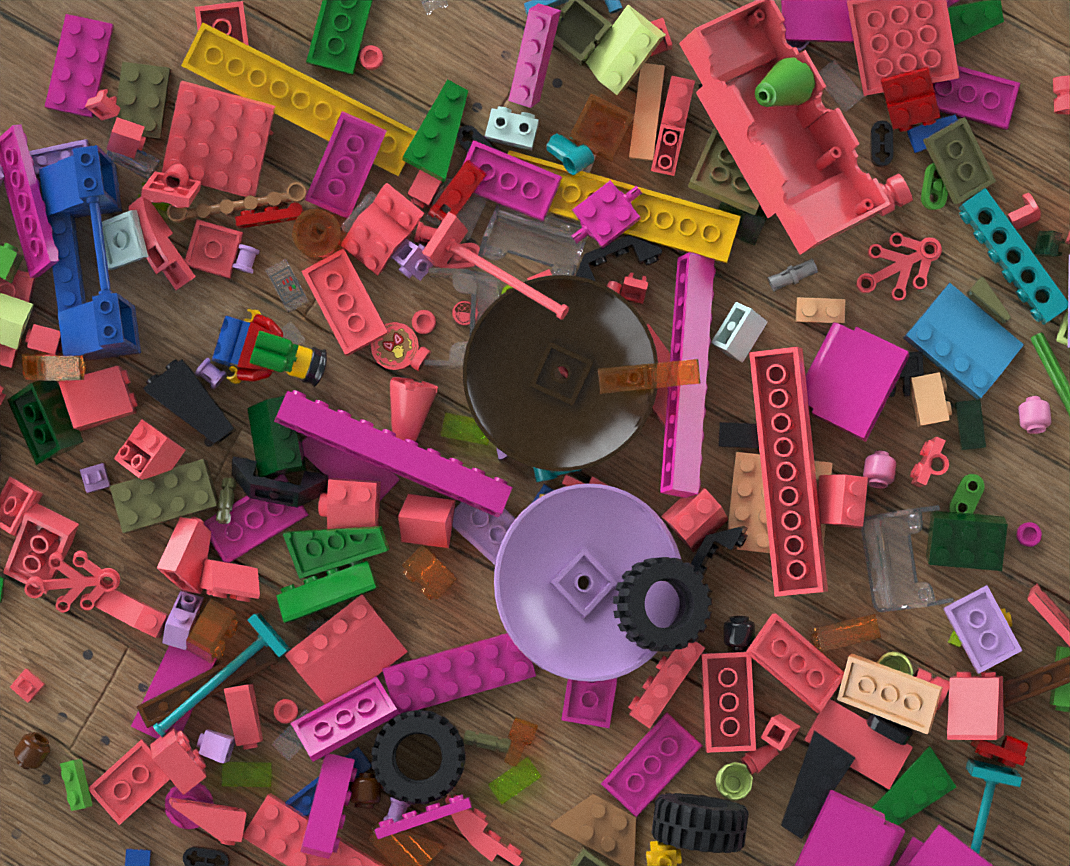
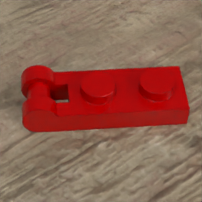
[427,160,487,223]
[235,202,304,229]

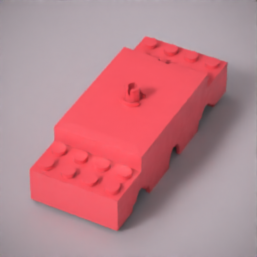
[679,0,891,255]

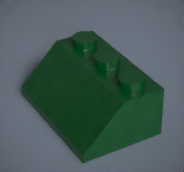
[7,376,84,465]
[247,396,307,478]

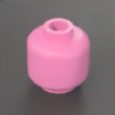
[1018,396,1051,434]
[863,451,896,488]

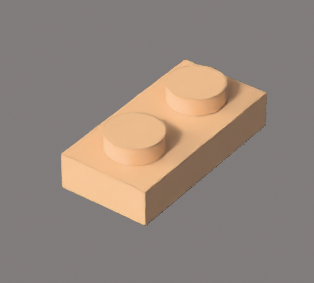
[795,297,845,324]

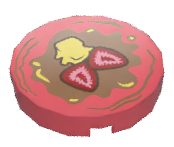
[371,322,419,370]

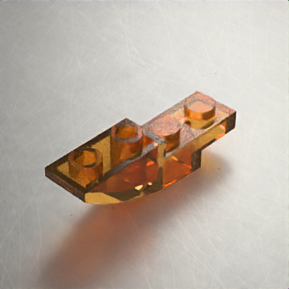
[22,353,86,381]
[598,359,701,394]

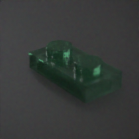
[955,399,986,451]

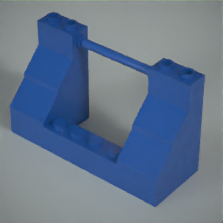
[39,145,141,363]

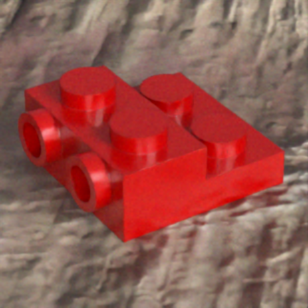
[881,67,940,132]

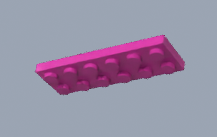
[0,124,59,278]
[382,633,536,715]

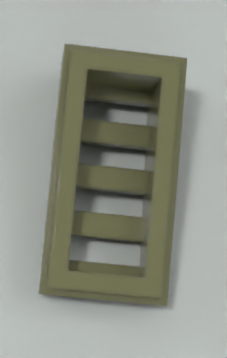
[967,276,1011,324]

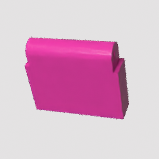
[805,322,910,442]
[795,790,905,866]

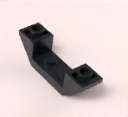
[576,235,662,281]
[232,456,328,508]
[691,526,748,607]

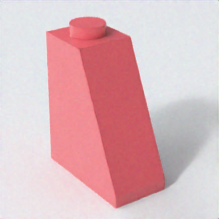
[157,517,211,594]
[224,683,263,750]

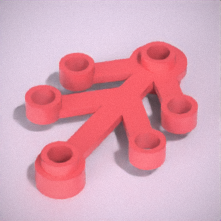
[856,232,942,301]
[24,551,120,613]

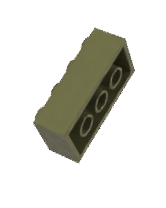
[110,459,219,534]

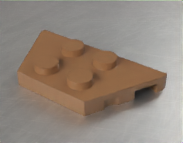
[550,793,636,866]

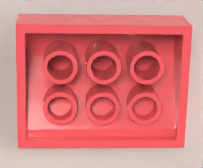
[285,594,408,704]

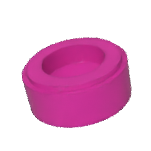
[1016,522,1042,547]

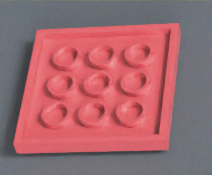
[847,0,960,96]
[162,81,276,197]

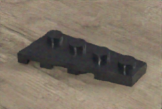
[781,730,855,839]

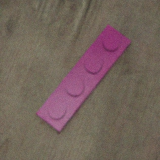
[375,794,472,839]

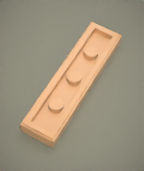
[629,63,665,161]

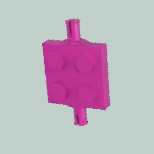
[571,180,642,249]

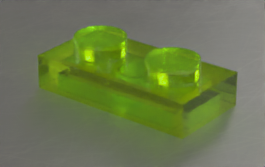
[441,412,489,446]
[488,756,542,805]
[222,762,272,787]

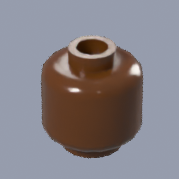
[14,732,51,770]
[350,773,382,809]

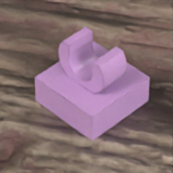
[80,463,111,493]

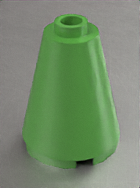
[755,57,815,107]

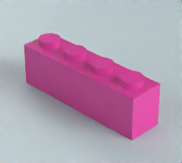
[508,3,561,108]
[300,753,357,859]

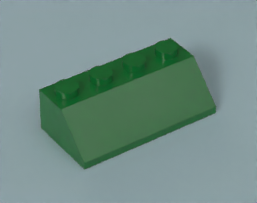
[276,559,379,623]

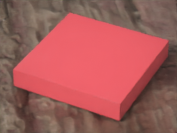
[185,219,244,279]

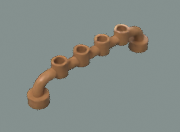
[167,182,307,223]

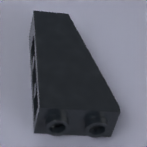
[143,359,236,445]

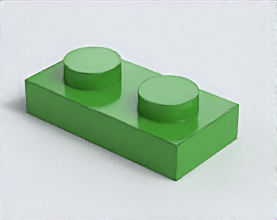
[60,758,93,811]

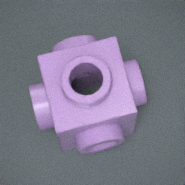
[391,239,433,281]

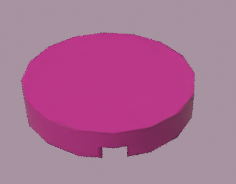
[165,782,214,829]

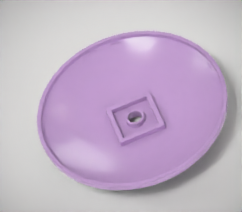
[494,484,681,682]

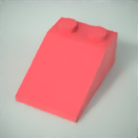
[327,478,381,529]
[3,503,79,594]
[169,797,246,846]

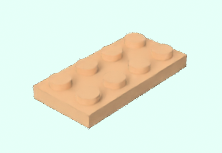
[837,654,943,734]

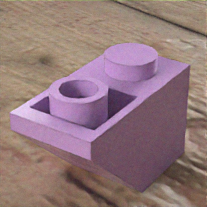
[162,590,204,650]

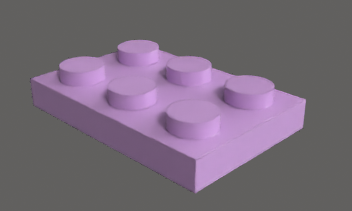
[943,585,1022,674]

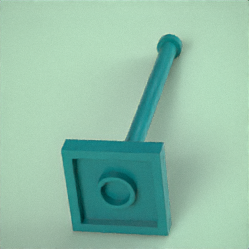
[153,613,291,737]
[966,758,1022,854]

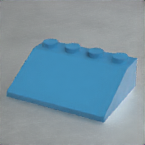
[903,283,1024,400]

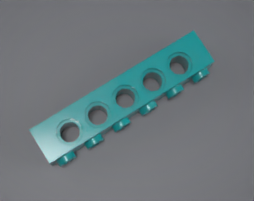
[959,188,1068,325]

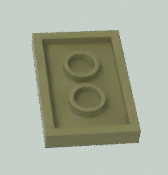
[113,62,171,140]
[923,117,996,204]

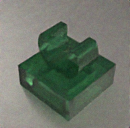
[1034,231,1065,257]

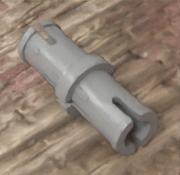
[768,259,818,291]

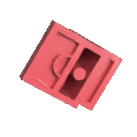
[341,183,424,276]

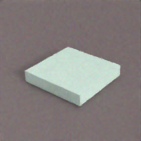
[102,210,148,270]

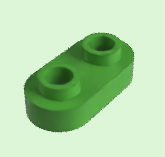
[921,163,948,210]
[949,474,985,514]

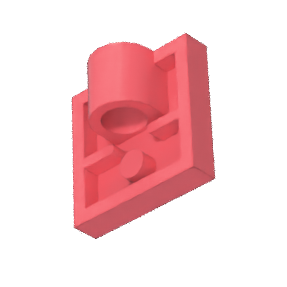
[141,164,201,208]
[910,437,949,488]

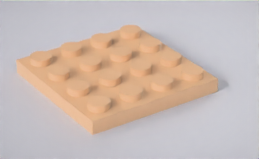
[725,452,833,553]

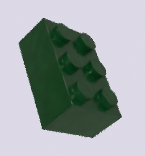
[926,510,1008,571]

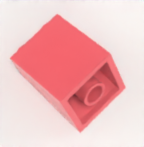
[59,365,138,431]
[818,475,868,529]
[661,486,728,552]
[947,671,1004,740]

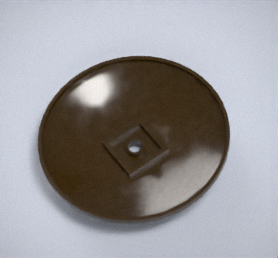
[463,275,659,471]

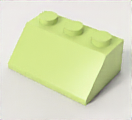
[586,5,666,95]

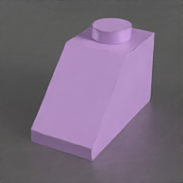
[197,729,235,763]

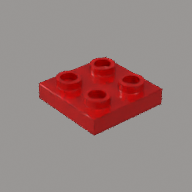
[970,735,1028,768]

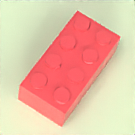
[701,652,756,753]

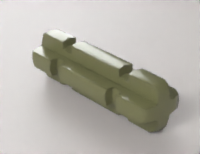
[216,478,236,524]
[463,730,511,753]

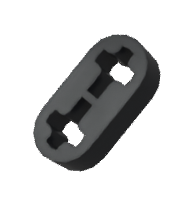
[870,120,893,168]
[457,125,493,153]
[866,713,913,745]
[183,846,230,866]

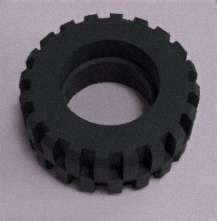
[613,557,712,652]
[371,710,466,805]
[651,793,749,853]

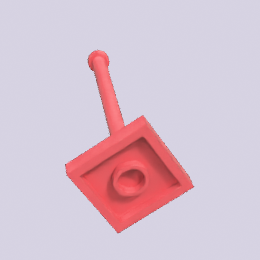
[422,212,569,320]

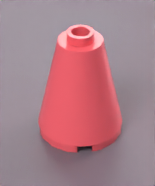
[390,377,438,442]

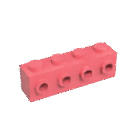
[628,641,705,729]

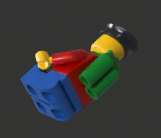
[211,309,327,387]

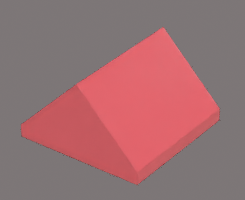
[0,477,43,536]
[398,494,456,548]

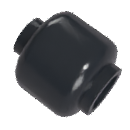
[723,616,755,652]

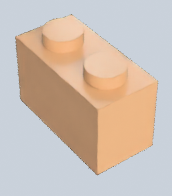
[910,372,952,427]

